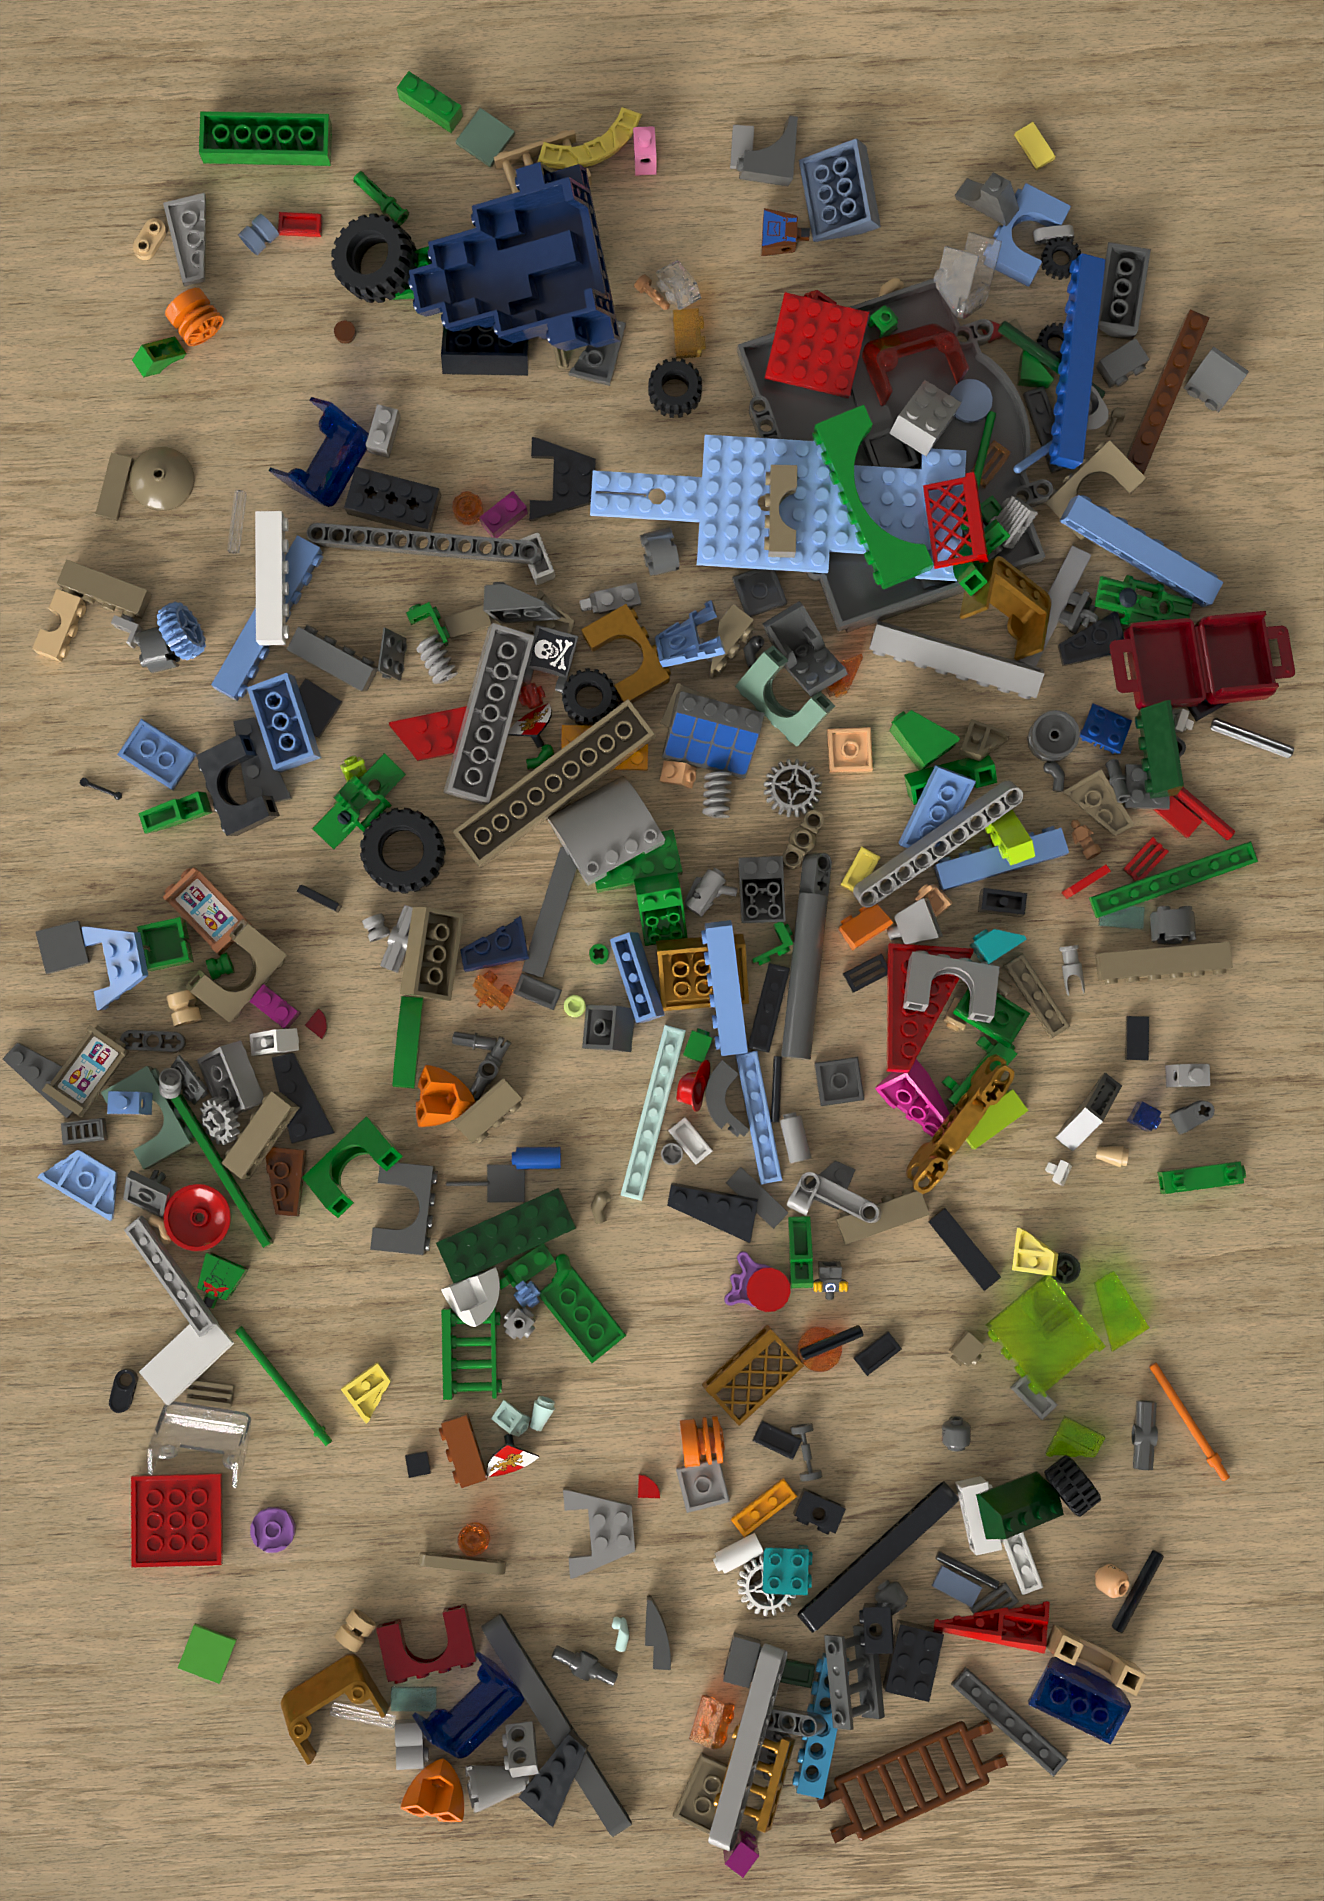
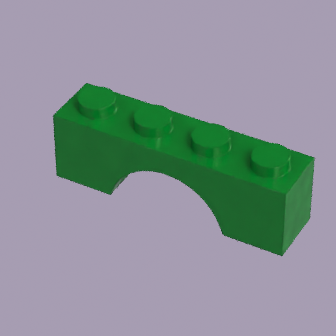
[904,755,998,805]

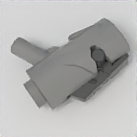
[684,868,738,917]

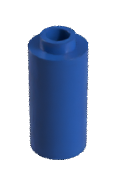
[512,1147,561,1169]

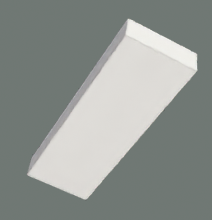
[1003,1532,1043,1595]

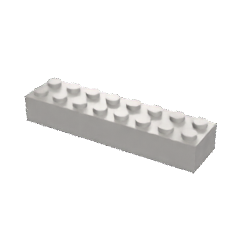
[443,623,534,805]

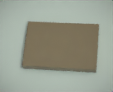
[673,1752,728,1835]

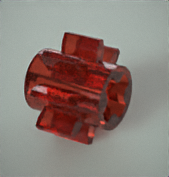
[518,683,546,709]

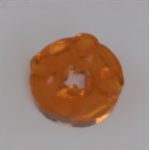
[797,1326,842,1372]

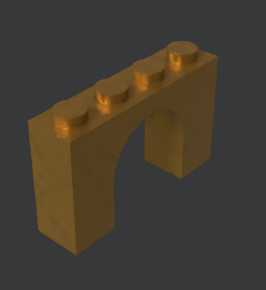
[581,604,671,703]

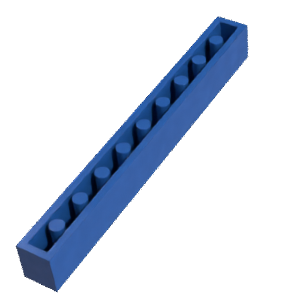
[1049,253,1106,469]

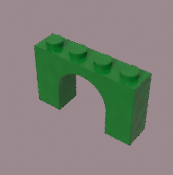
[302,1116,403,1218]

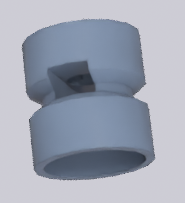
[238,214,279,255]

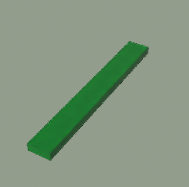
[1089,841,1258,918]
[171,1094,273,1248]

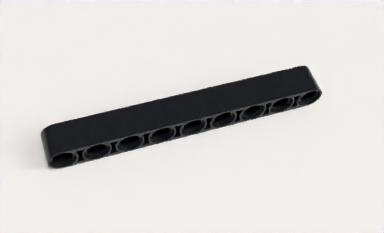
[797,1481,960,1633]

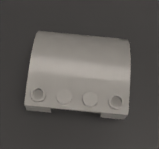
[547,776,665,886]

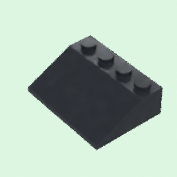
[441,325,530,376]

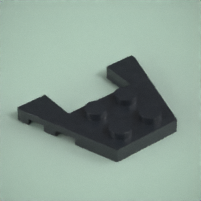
[529,437,596,521]

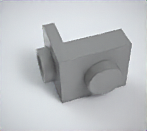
[111,615,143,649]

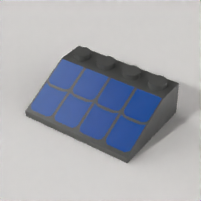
[662,691,765,779]

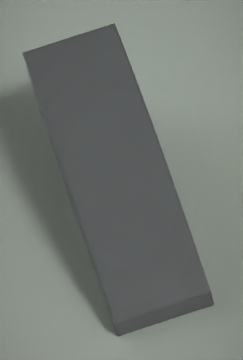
[645,1596,671,1670]

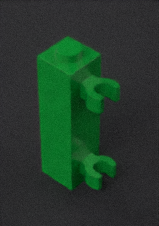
[941,1036,1017,1106]
[1157,1161,1246,1194]

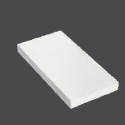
[139,1324,234,1405]

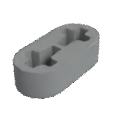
[1033,225,1075,245]

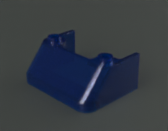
[269,397,369,507]
[412,1652,525,1759]

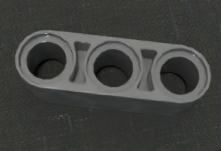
[767,1706,826,1737]

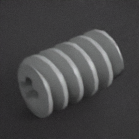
[416,634,458,684]
[702,771,732,818]

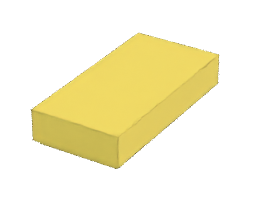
[1014,122,1056,170]
[840,847,880,892]

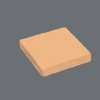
[827,727,873,773]

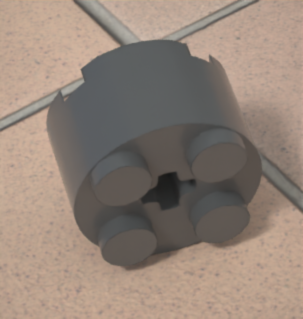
[640,527,680,576]
[135,626,180,673]
[1150,906,1196,945]

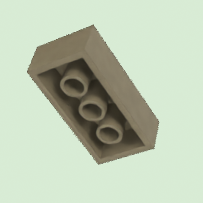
[400,907,464,1001]

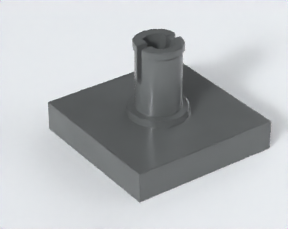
[123,1170,171,1218]

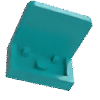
[762,1545,813,1595]

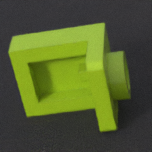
[340,755,367,782]

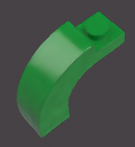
[953,519,1010,596]

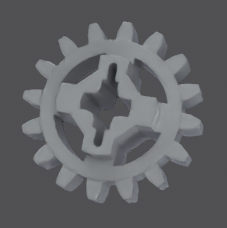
[200,1096,240,1145]

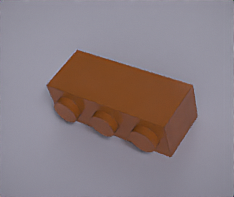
[439,1413,488,1488]

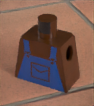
[761,208,810,256]

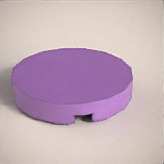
[250,1507,295,1553]

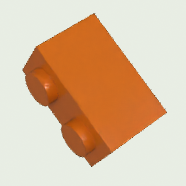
[839,904,893,951]

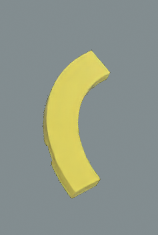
[537,107,642,169]

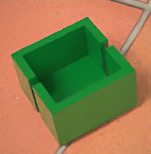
[137,917,194,972]

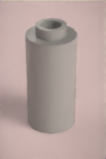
[780,1112,811,1163]

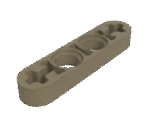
[418,1552,506,1575]

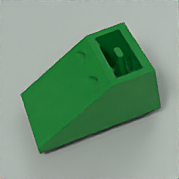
[634,872,688,946]

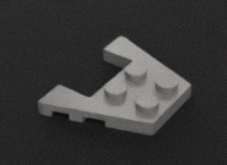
[563,1489,635,1579]

